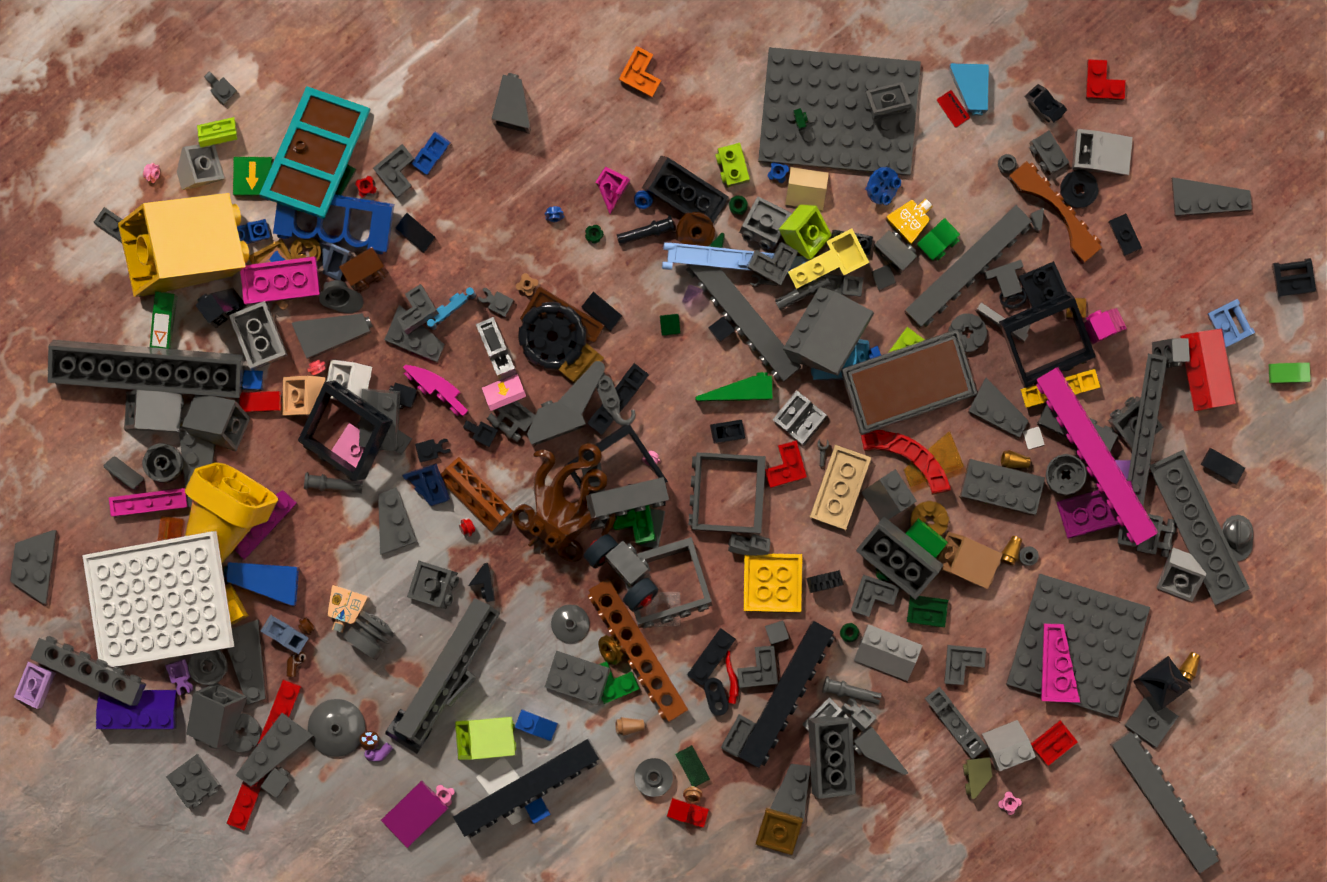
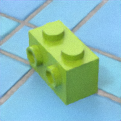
[715,143,750,188]

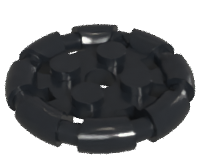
[518,302,587,370]

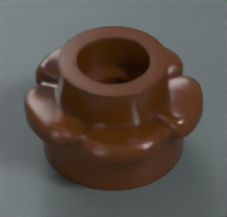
[298,617,315,635]

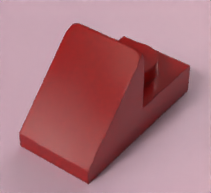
[667,798,709,828]

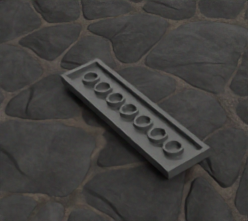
[1149,450,1250,605]

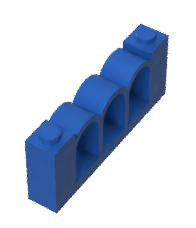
[273,195,395,254]

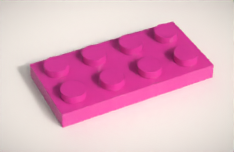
[240,257,320,305]

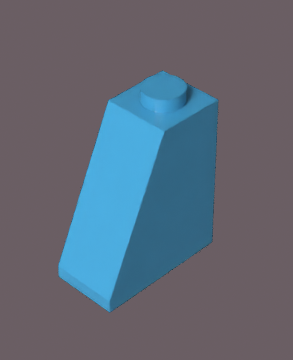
[949,63,989,116]

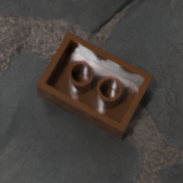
[339,247,389,293]

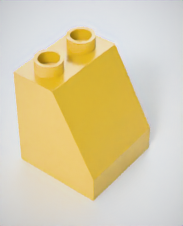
[118,193,249,297]

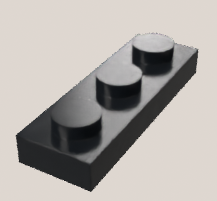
[687,628,736,686]

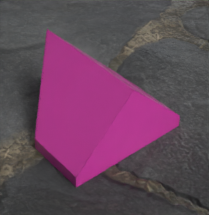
[595,167,630,214]

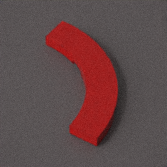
[860,430,951,495]

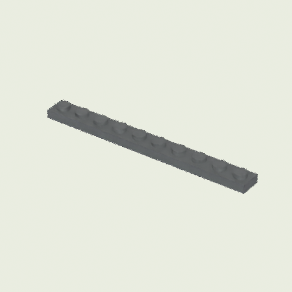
[1117,353,1168,546]

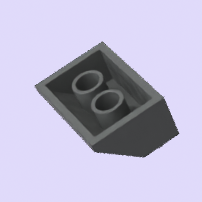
[359,388,400,451]

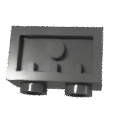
[1029,130,1070,175]

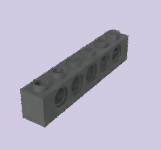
[30,635,146,706]

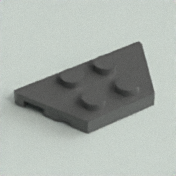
[10,530,57,604]

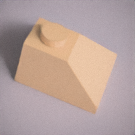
[282,376,325,415]

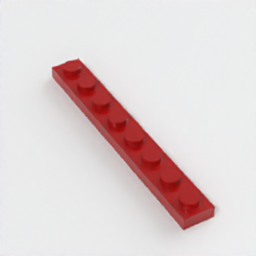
[226,679,302,830]

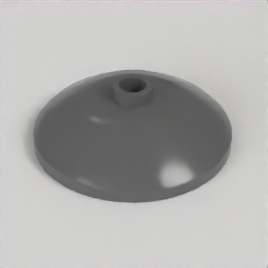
[308,699,366,757]

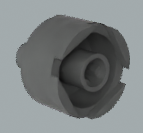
[142,443,183,483]

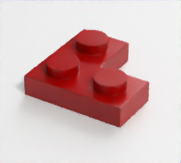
[1086,59,1126,100]
[765,440,807,488]

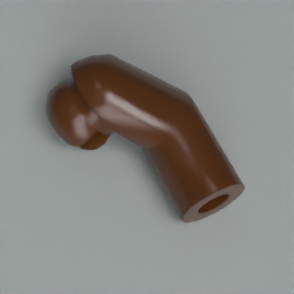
[286,651,307,677]

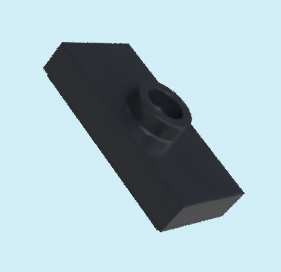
[1108,213,1142,256]

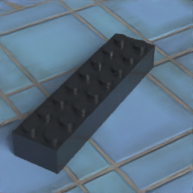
[738,621,835,768]
[453,738,600,838]

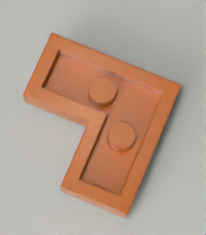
[619,46,661,98]

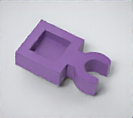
[165,659,193,695]

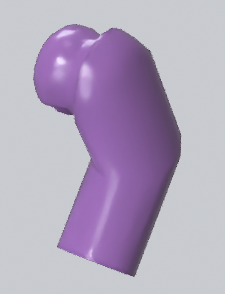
[364,742,393,762]

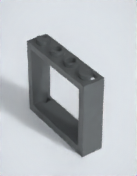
[688,452,766,534]
[625,537,713,629]

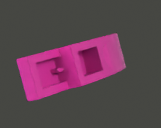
[403,365,469,417]

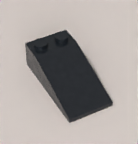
[642,156,729,223]

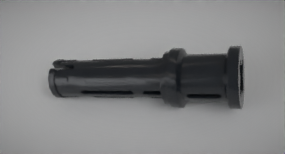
[616,215,675,246]

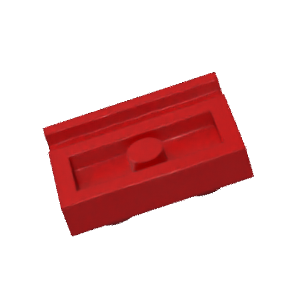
[1031,720,1078,766]

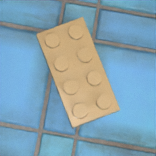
[810,445,871,530]

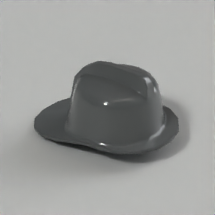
[319,280,364,313]
[1222,515,1253,561]

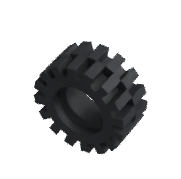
[806,570,843,593]

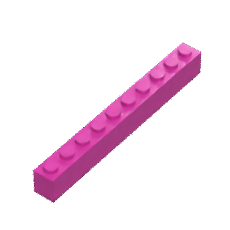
[1036,367,1158,545]

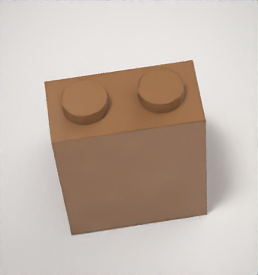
[937,532,1003,589]

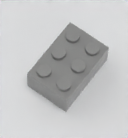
[229,301,288,370]

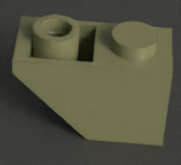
[963,757,992,799]

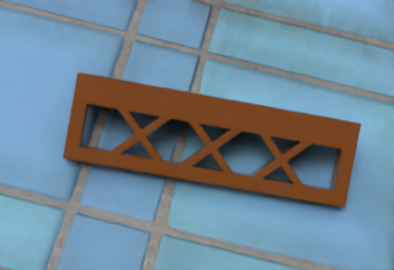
[441,457,513,532]

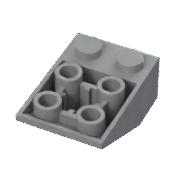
[1072,129,1133,175]

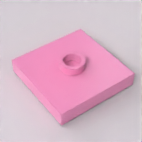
[331,423,365,468]

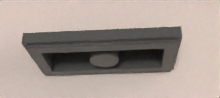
[103,456,144,490]
[639,508,665,548]

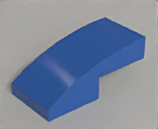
[412,131,451,175]

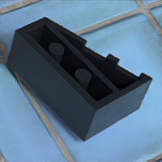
[195,288,247,328]

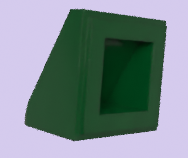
[709,232,725,248]
[660,314,681,336]

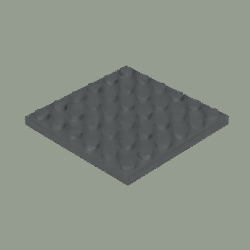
[1006,574,1150,718]

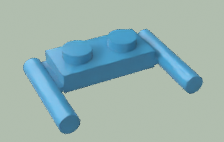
[427,287,476,330]

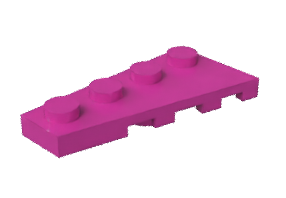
[1041,624,1080,702]

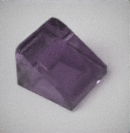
[682,285,703,305]

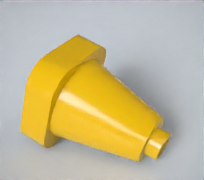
[185,463,278,564]

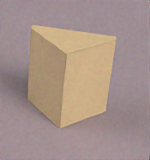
[785,167,829,211]

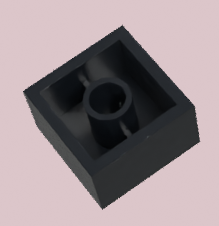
[1133,656,1191,712]

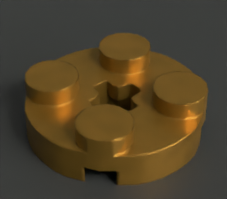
[910,501,949,536]

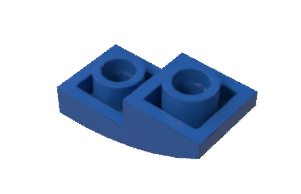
[237,219,270,244]

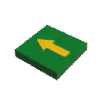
[233,157,272,196]

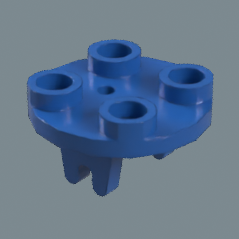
[865,167,901,205]

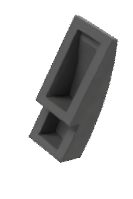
[476,317,517,381]

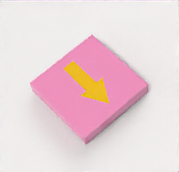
[482,374,526,411]

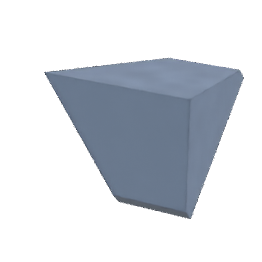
[317,239,352,280]

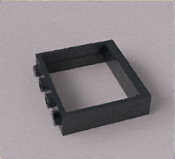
[999,291,1096,387]
[298,380,393,481]
[564,423,668,524]

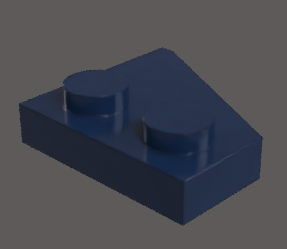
[402,463,450,506]

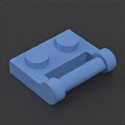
[1207,299,1255,347]

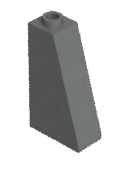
[292,313,373,360]

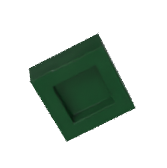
[793,108,809,131]

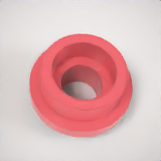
[307,359,326,375]

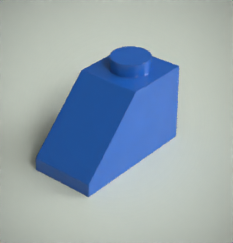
[515,709,558,741]

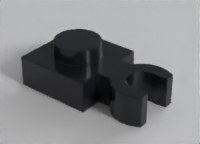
[415,439,451,463]

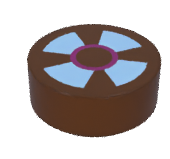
[360,731,379,750]

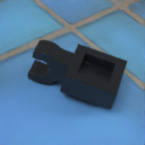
[463,420,498,447]

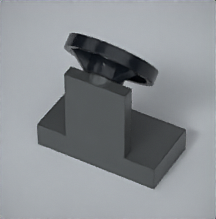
[983,260,1027,309]

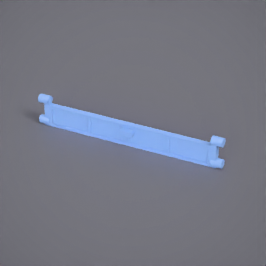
[662,242,818,280]

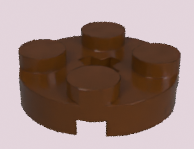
[676,212,715,247]

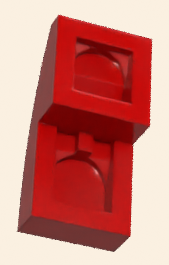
[240,391,281,412]

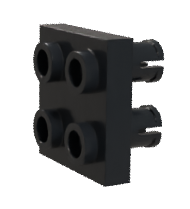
[1018,261,1067,307]

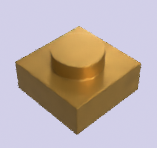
[1066,298,1086,318]

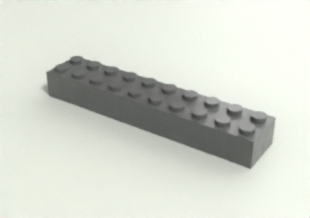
[48,340,244,398]

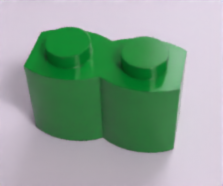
[916,218,960,261]

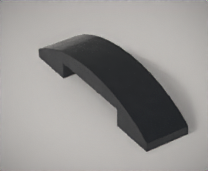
[587,363,649,435]

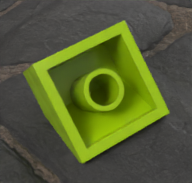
[779,205,832,260]

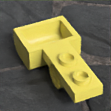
[788,228,869,289]

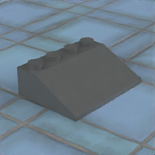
[783,287,874,376]

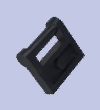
[1272,258,1316,297]

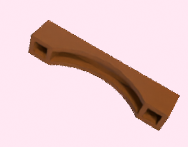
[1008,161,1102,264]

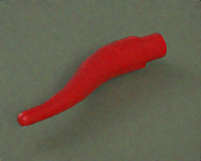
[726,651,739,704]

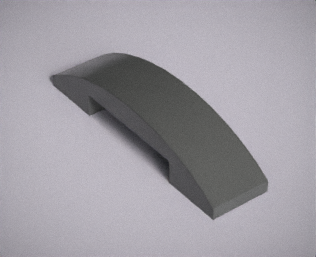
[925,686,987,759]

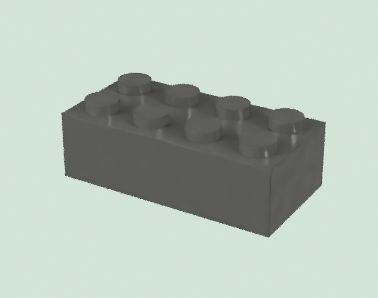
[959,459,1045,516]
[856,516,943,600]

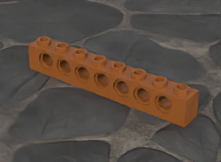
[587,578,688,722]

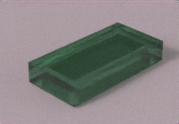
[675,745,710,787]

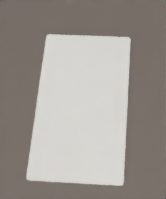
[476,757,536,825]

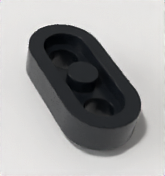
[704,678,728,716]

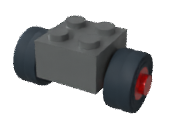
[584,534,658,612]

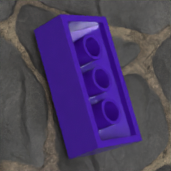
[96,690,177,729]

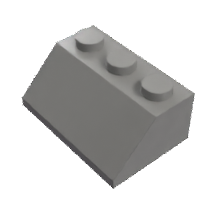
[854,624,923,681]

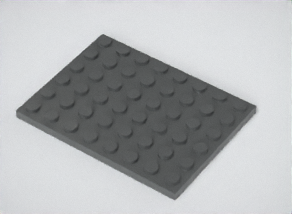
[758,47,921,176]

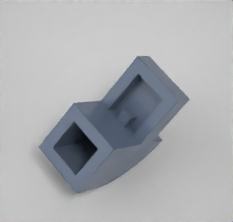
[261,615,308,654]

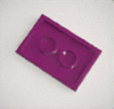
[381,780,448,848]

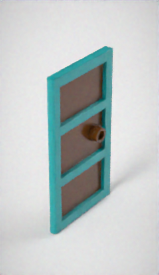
[259,86,371,219]

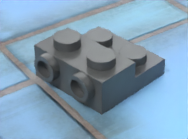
[739,196,792,250]
[1108,396,1164,450]
[407,560,459,609]
[166,754,220,809]

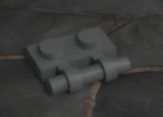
[487,401,535,442]
[1136,514,1176,558]

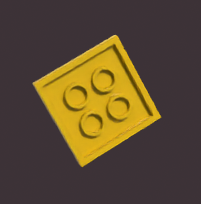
[743,554,802,612]

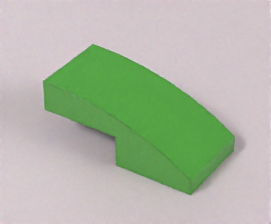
[1268,363,1310,383]

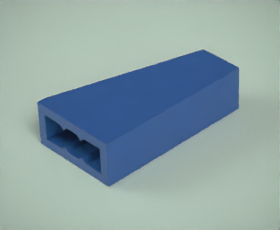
[224,562,299,605]

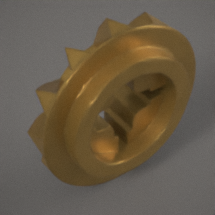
[290,237,321,261]
[598,635,623,664]

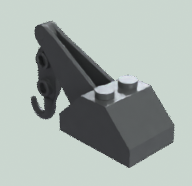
[527,361,636,446]

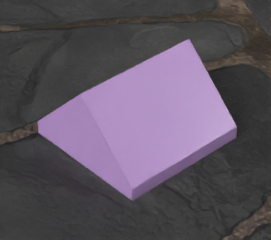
[14,662,56,709]

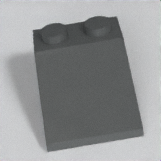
[853,726,908,775]

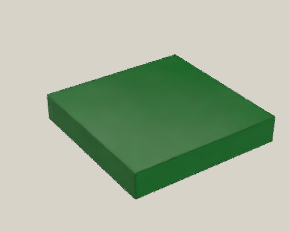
[905,518,948,558]

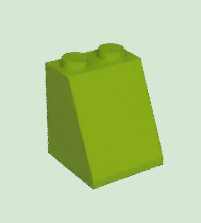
[455,717,516,760]

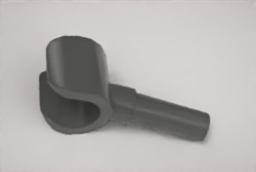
[750,274,777,287]
[817,439,829,467]

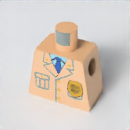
[328,585,369,633]

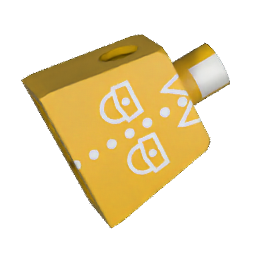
[885,199,933,245]

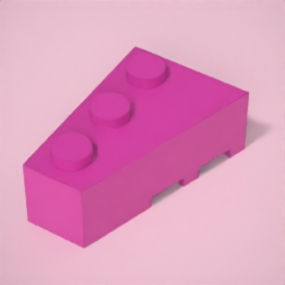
[1084,308,1127,345]

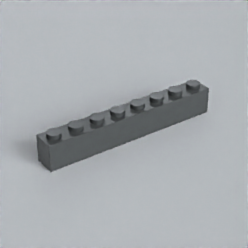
[904,205,1032,328]
[686,264,802,382]
[395,598,500,746]
[1110,731,1219,873]

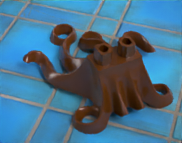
[512,443,616,562]

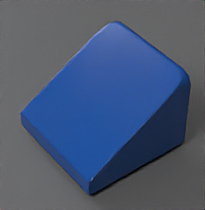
[242,370,263,390]
[525,797,551,824]

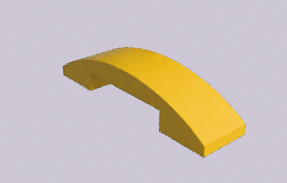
[1021,369,1100,408]

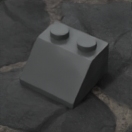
[872,230,917,274]

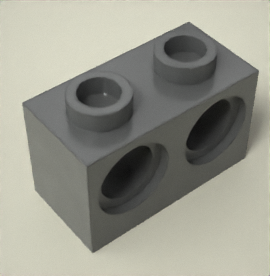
[1152,338,1190,368]

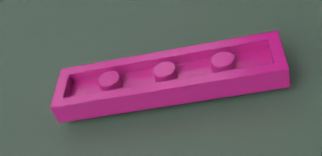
[109,488,188,517]

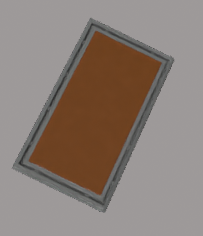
[841,329,977,435]

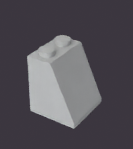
[982,720,1036,771]

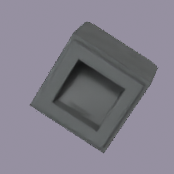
[1029,208,1044,233]
[871,264,896,290]
[765,621,789,644]

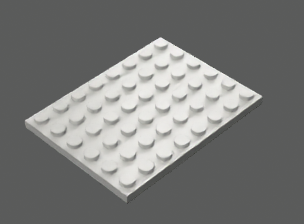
[83,531,234,667]

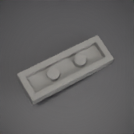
[975,303,1031,342]

